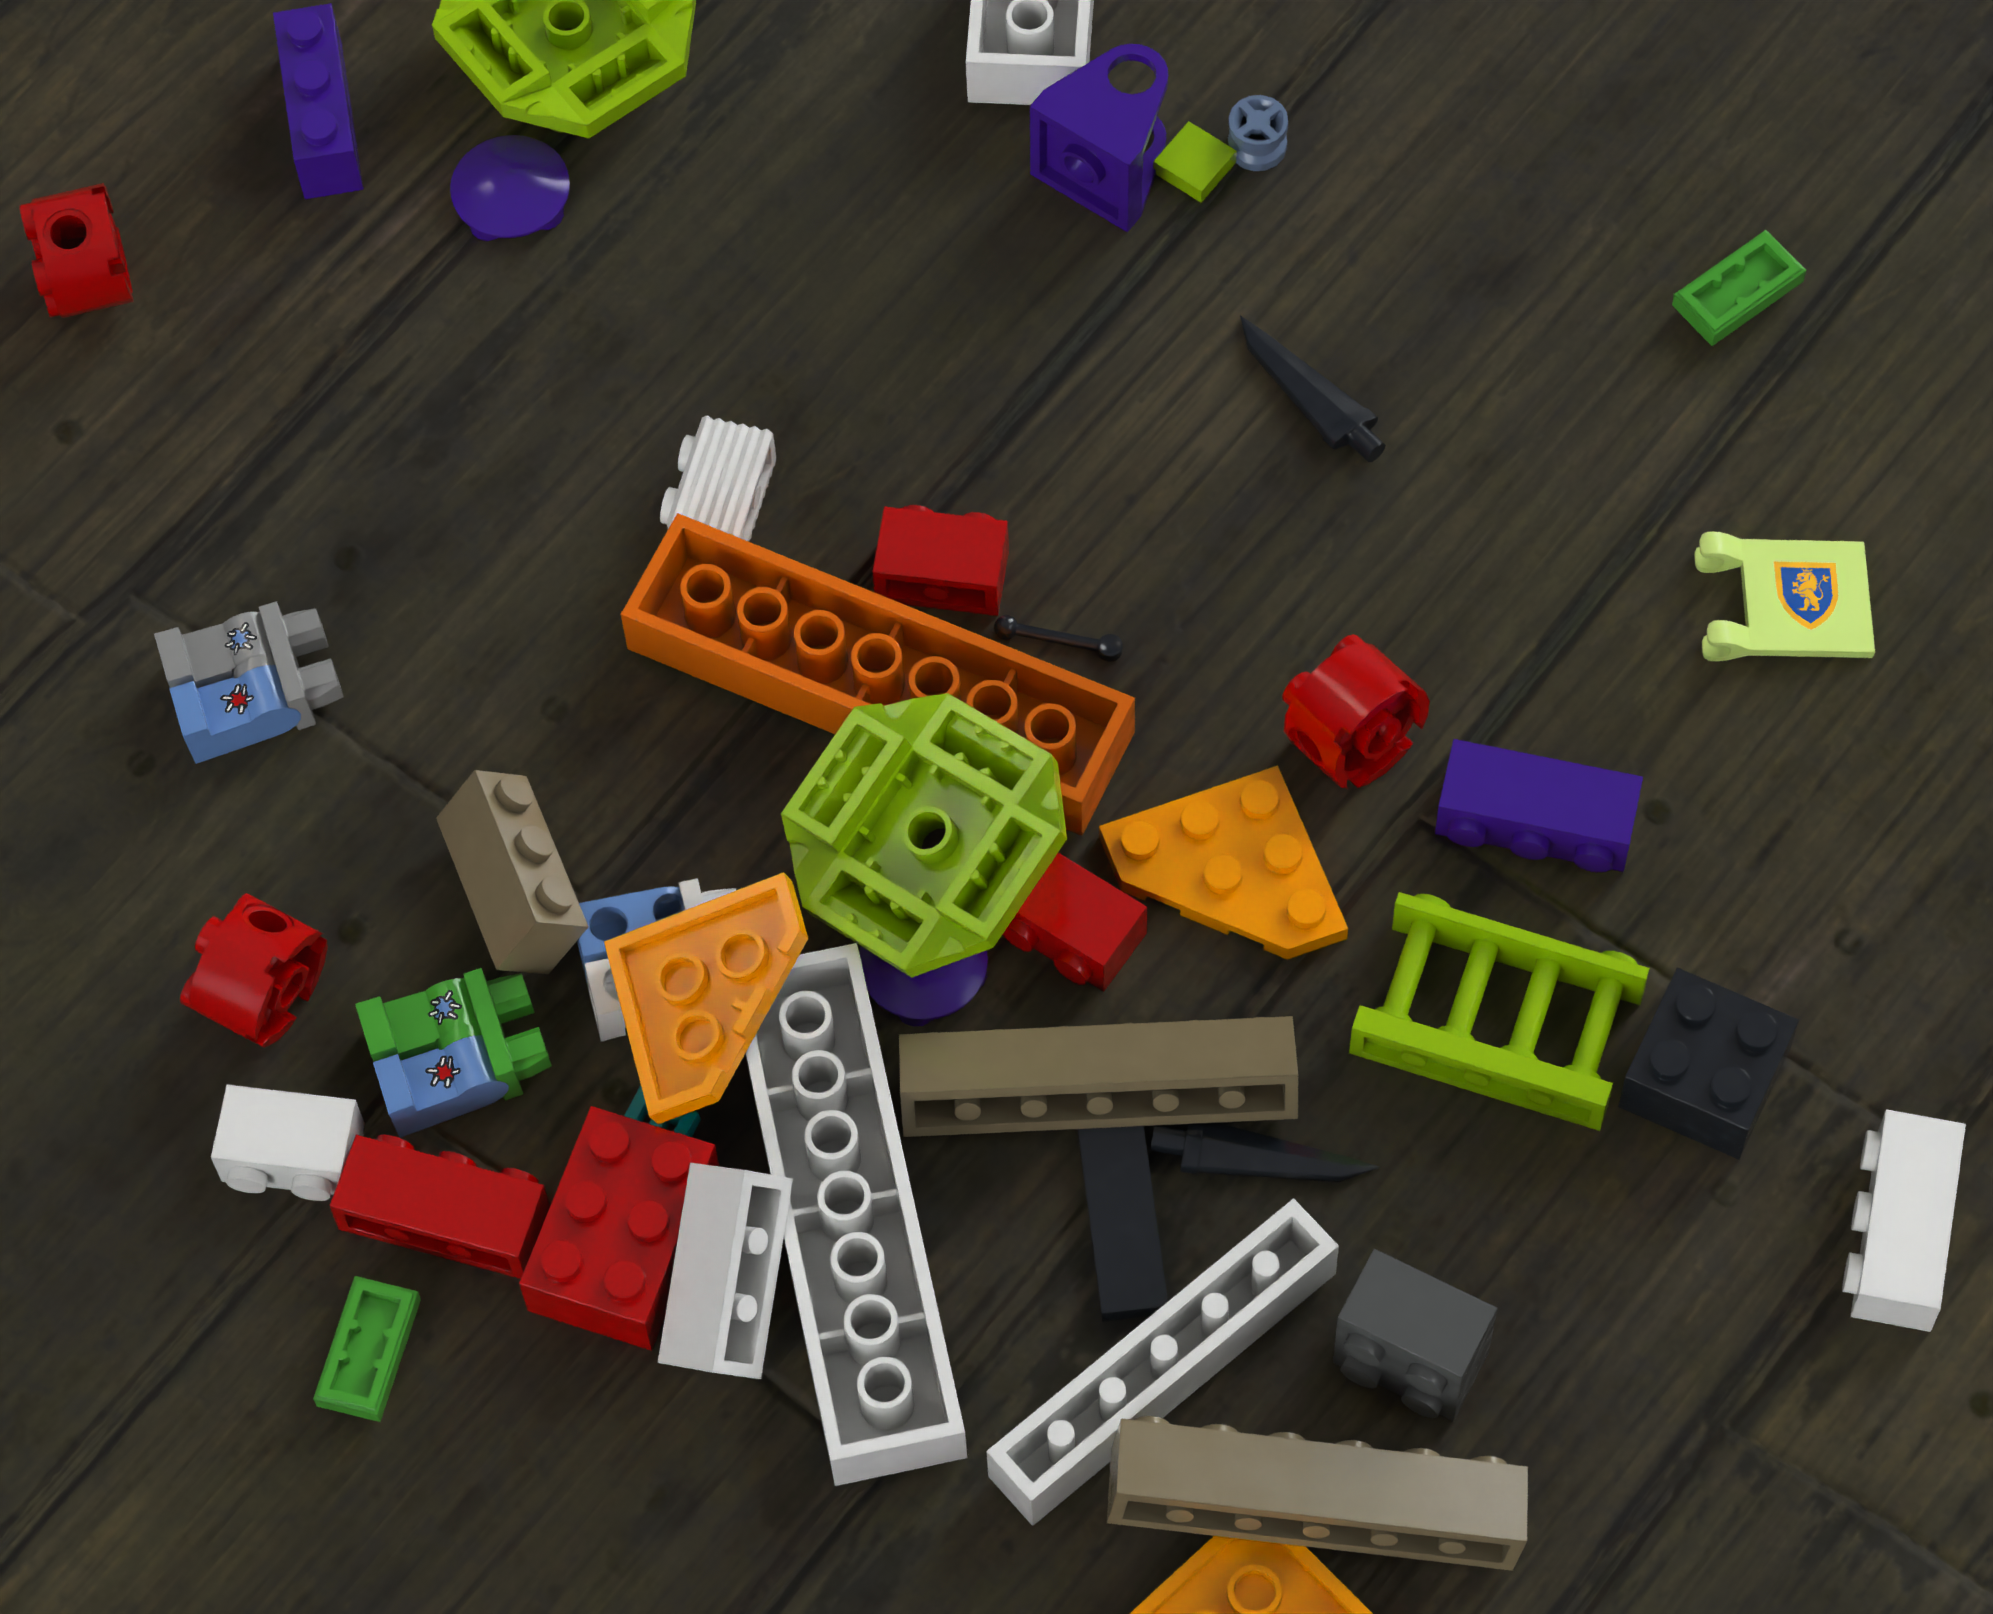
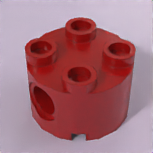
[19,183,133,318]
[1282,634,1430,789]
[180,893,328,1048]

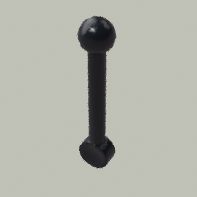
[994,615,1123,662]

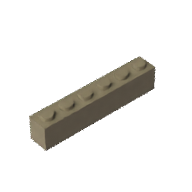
[899,1016,1298,1137]
[1107,1416,1528,1571]

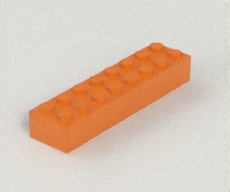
[621,513,1135,836]

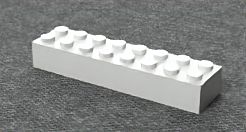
[745,943,967,1486]

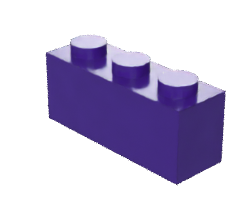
[273,3,364,199]
[1435,739,1643,872]

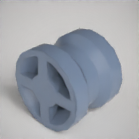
[1228,95,1288,171]

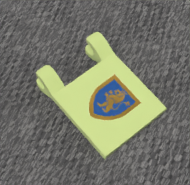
[1694,531,1875,661]

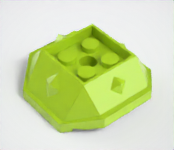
[432,0,696,138]
[781,693,1067,978]

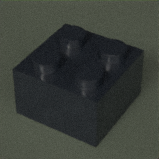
[1618,967,1799,1160]

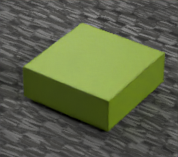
[1153,121,1237,203]

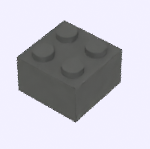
[1333,1249,1497,1422]

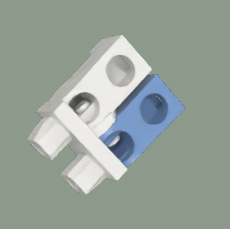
[577,878,736,1042]

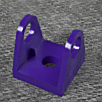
[1030,44,1168,233]

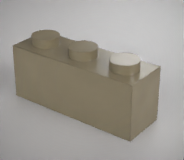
[436,770,589,974]

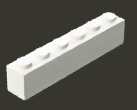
[986,1198,1339,1526]

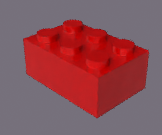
[519,1106,719,1351]

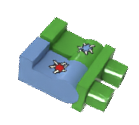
[355,968,552,1138]

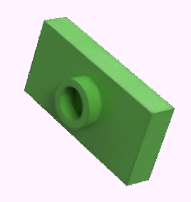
[1672,230,1806,346]
[313,1276,421,1422]

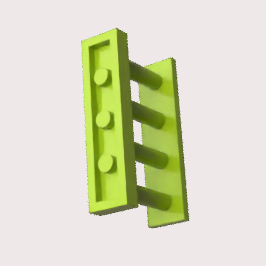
[1349,892,1650,1131]

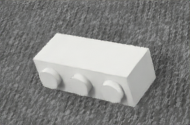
[1842,1109,1966,1332]
[658,1163,793,1379]

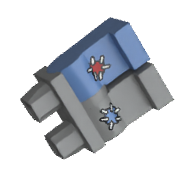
[154,601,344,764]

